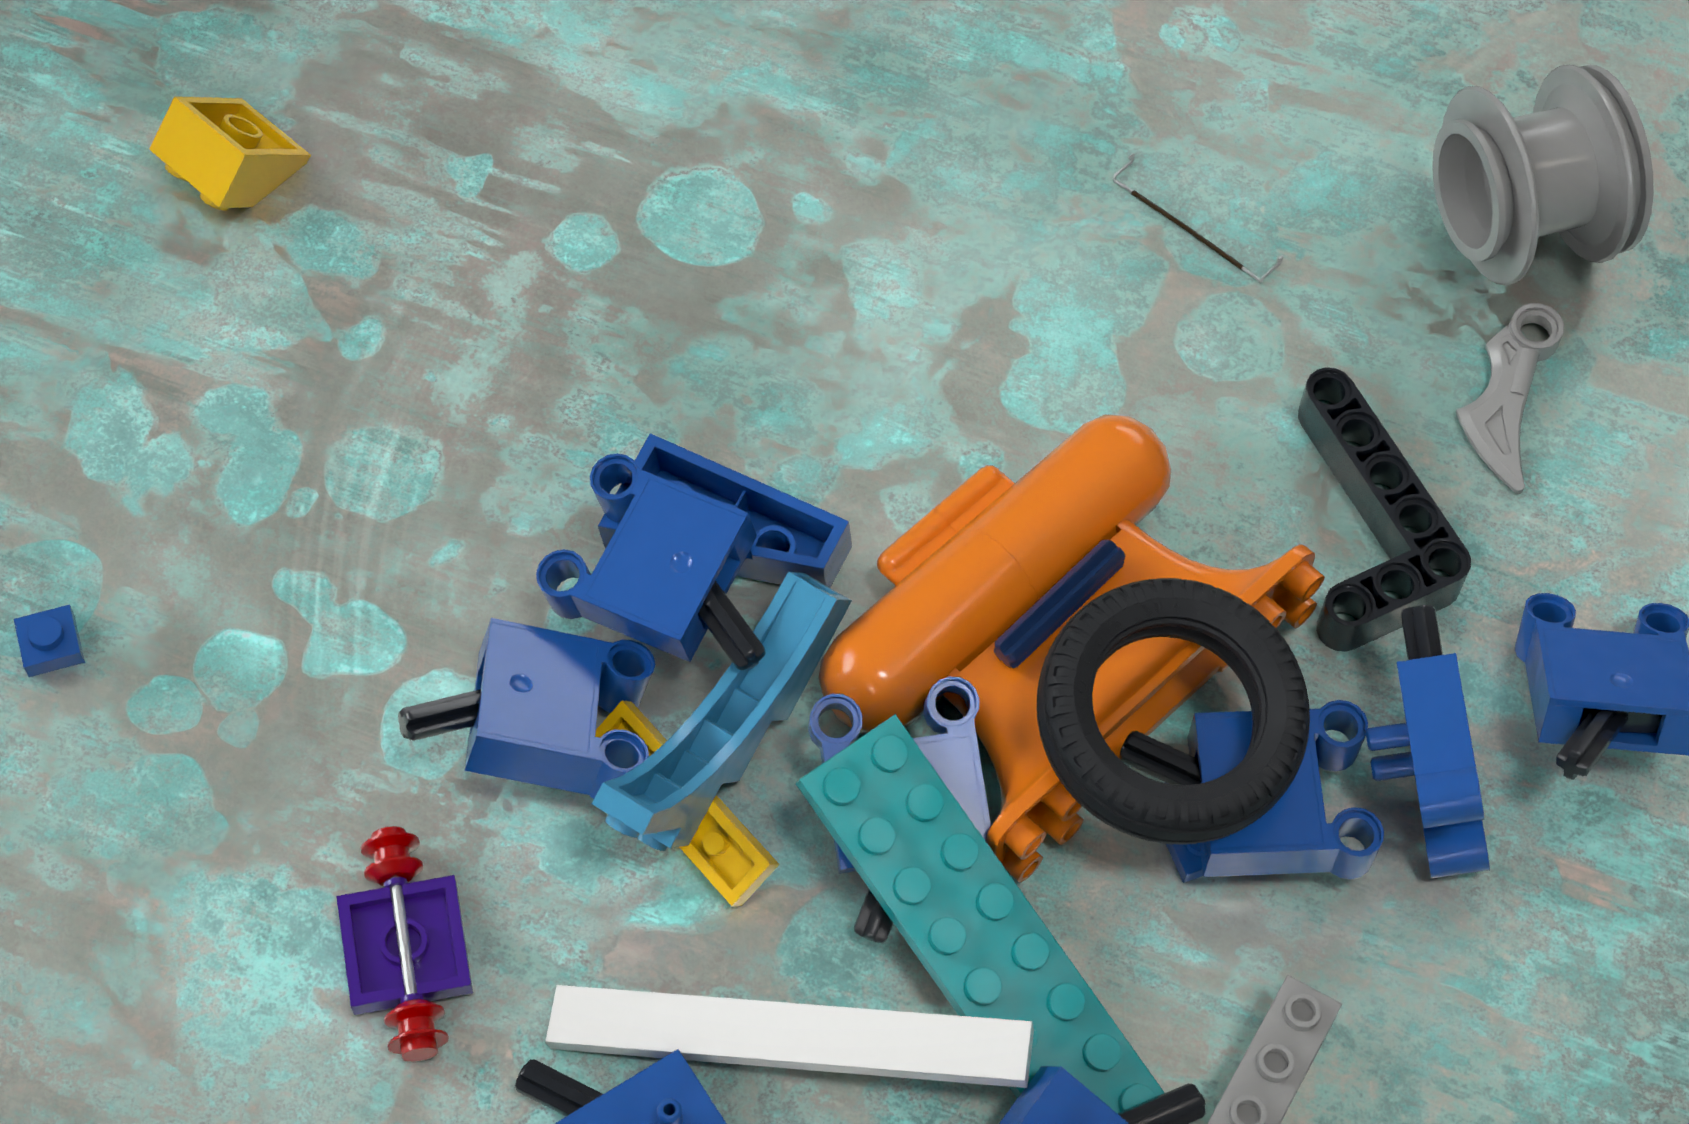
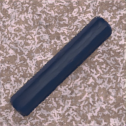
[994,539,1126,668]

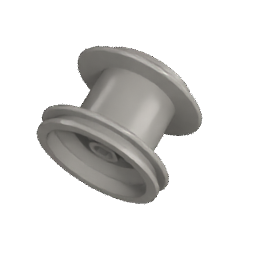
[1432,65,1654,286]

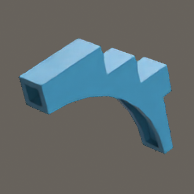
[592,572,852,851]

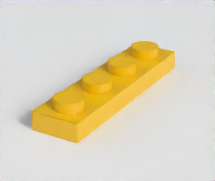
[595,700,780,906]

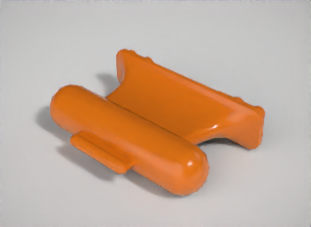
[818,414,1325,883]

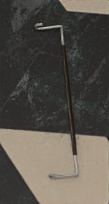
[1113,153,1284,283]

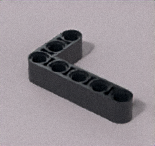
[1298,367,1471,652]

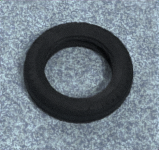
[1037,578,1310,844]

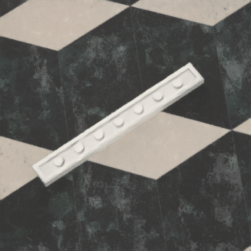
[545,985,1034,1088]

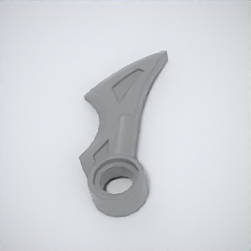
[1456,303,1564,494]

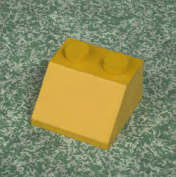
[149,96,311,210]

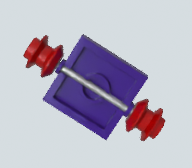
[336,826,473,1062]

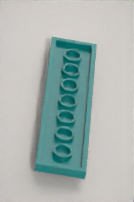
[796,714,1165,1113]

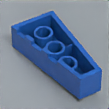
[598,433,852,588]

